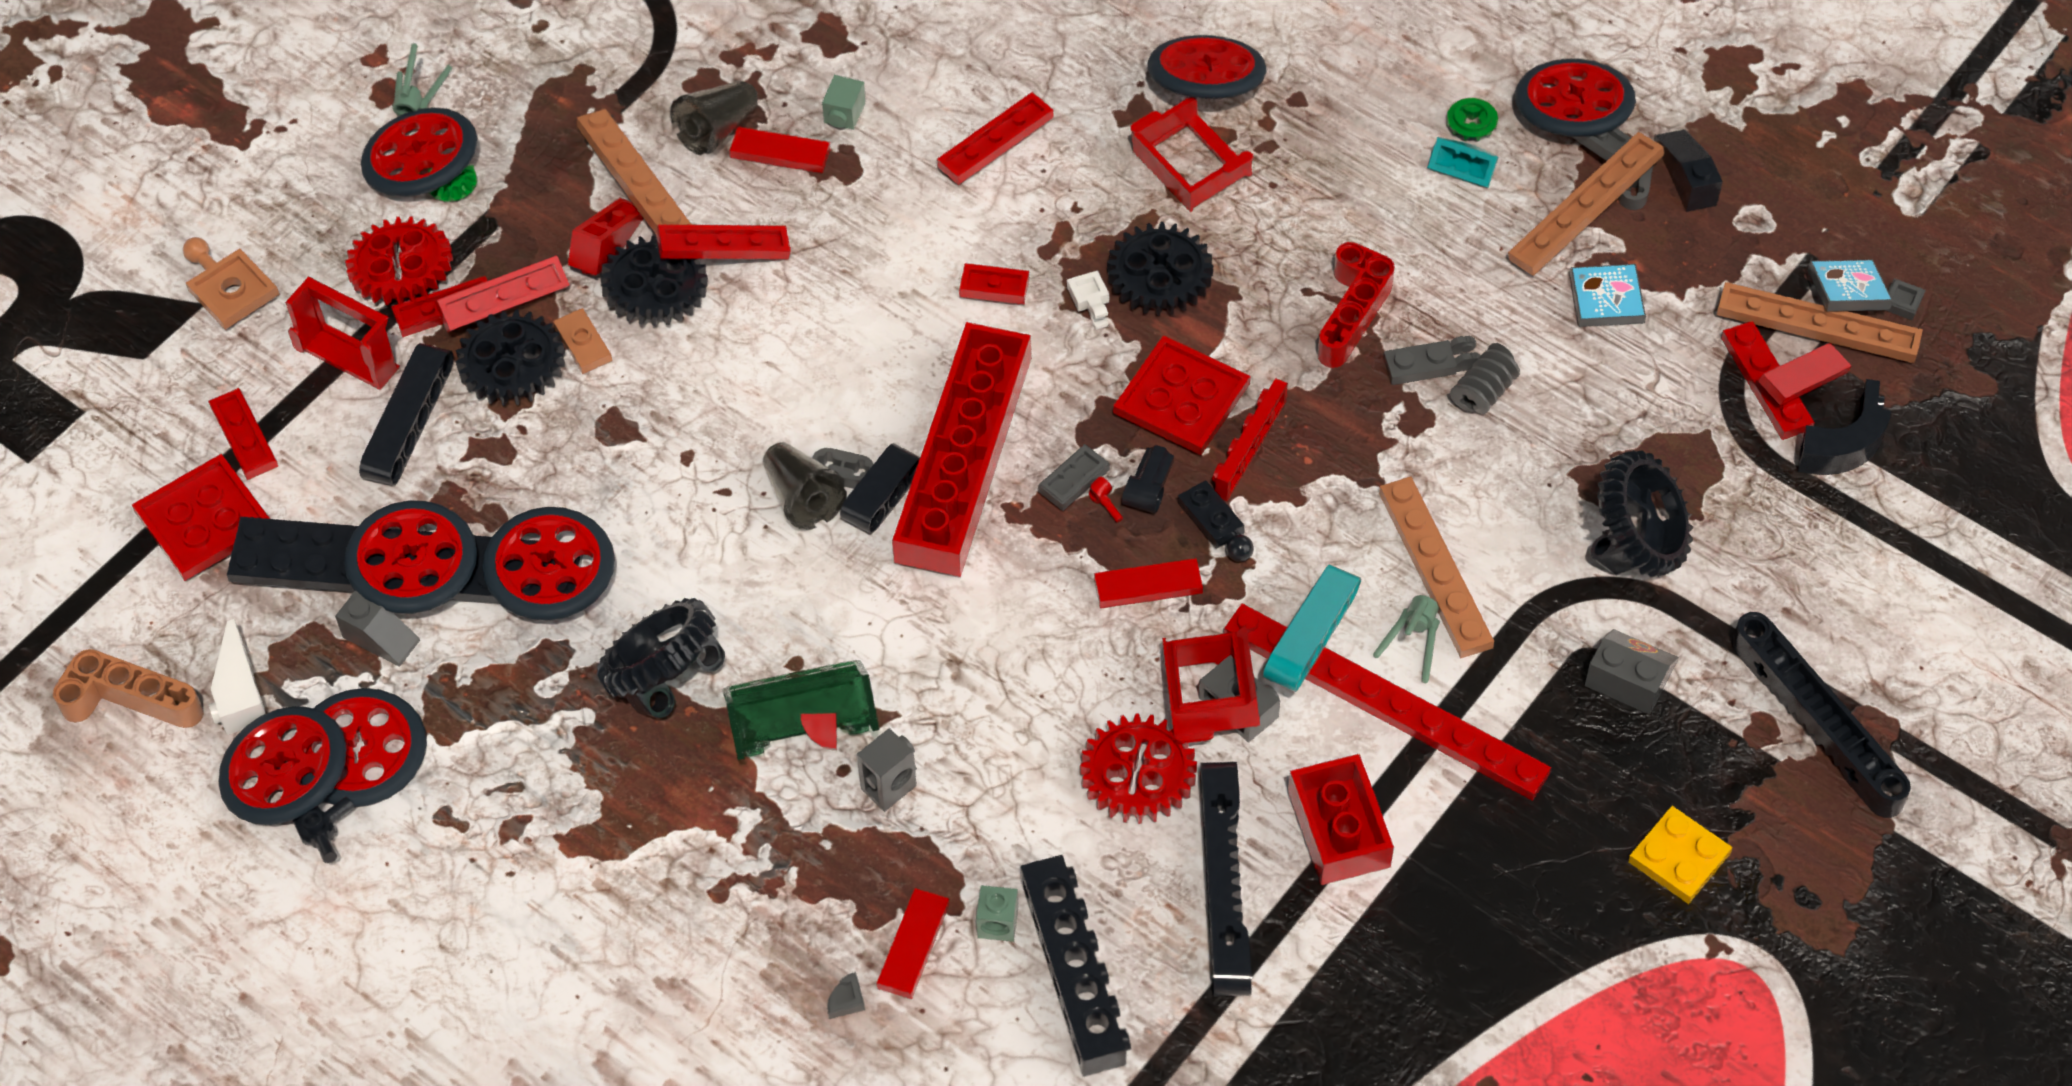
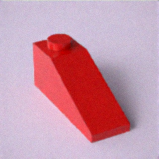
[568,198,644,275]

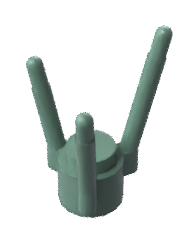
[392,43,452,116]
[1373,595,1440,683]

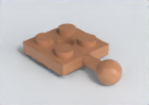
[183,237,279,330]

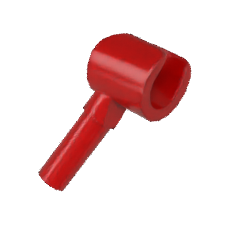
[1089,476,1123,523]

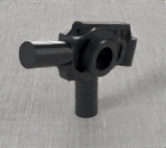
[293,797,354,863]

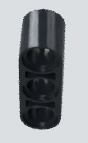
[840,443,920,534]

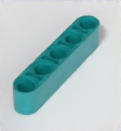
[1263,564,1361,692]

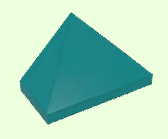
[1427,137,1499,188]

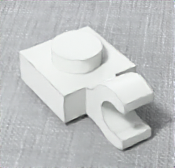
[1067,270,1109,330]

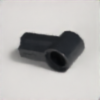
[1122,445,1174,514]

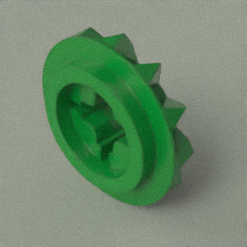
[1447,98,1498,142]
[428,165,477,202]

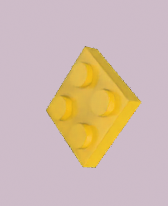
[1628,806,1733,904]

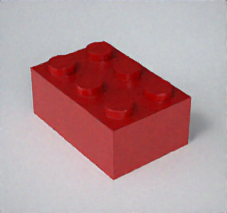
[1288,754,1394,885]

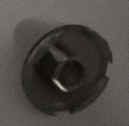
[670,81,758,155]
[762,442,847,530]

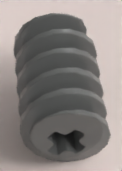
[1450,343,1520,414]

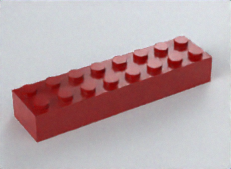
[892,322,1032,577]

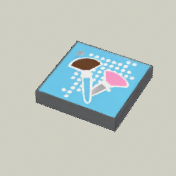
[1808,260,1893,311]
[1569,264,1646,327]

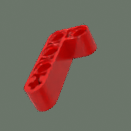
[1318,242,1395,368]

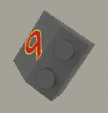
[1585,629,1679,715]

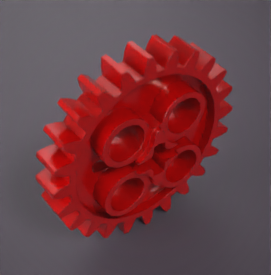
[345,216,453,305]
[1080,713,1197,824]

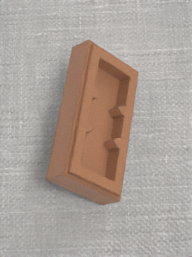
[553,308,613,374]

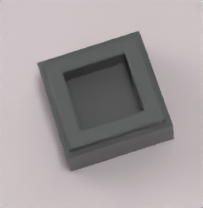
[1885,278,1926,321]

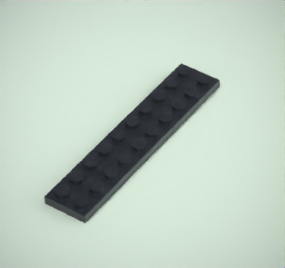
[227,517,583,604]

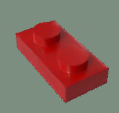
[959,263,1030,305]

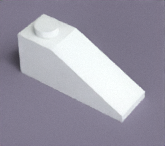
[208,619,266,735]

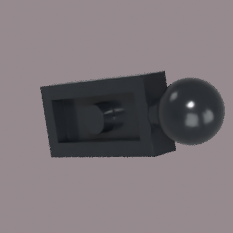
[1178,480,1254,562]

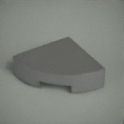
[827,972,865,1019]

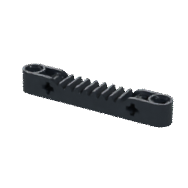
[1732,612,1911,818]
[1200,761,1252,997]

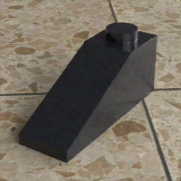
[1654,129,1723,212]

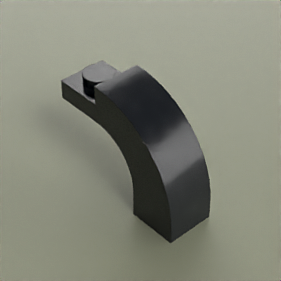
[1798,379,1892,475]

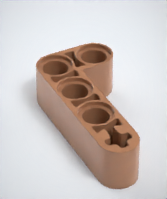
[53,649,203,728]

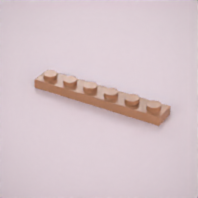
[577,109,692,234]
[1508,132,1664,276]
[1717,282,1923,363]
[1379,476,1494,659]

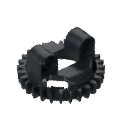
[1590,450,1694,577]
[596,598,725,718]

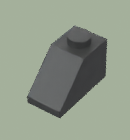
[335,590,420,667]

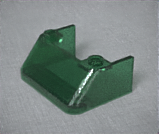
[722,660,880,760]

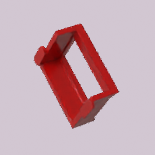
[1131,97,1253,212]
[285,276,400,390]
[1162,624,1260,744]

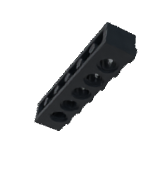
[1020,854,1131,1077]

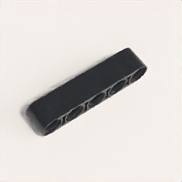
[359,343,454,486]

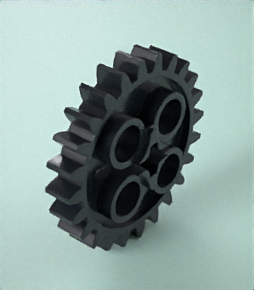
[1107,222,1214,316]
[601,235,708,327]
[455,309,565,406]

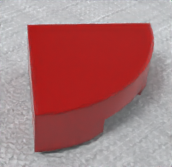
[801,713,837,750]

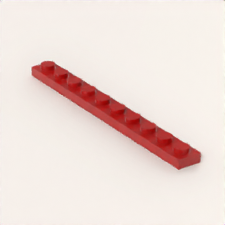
[1224,603,1551,801]

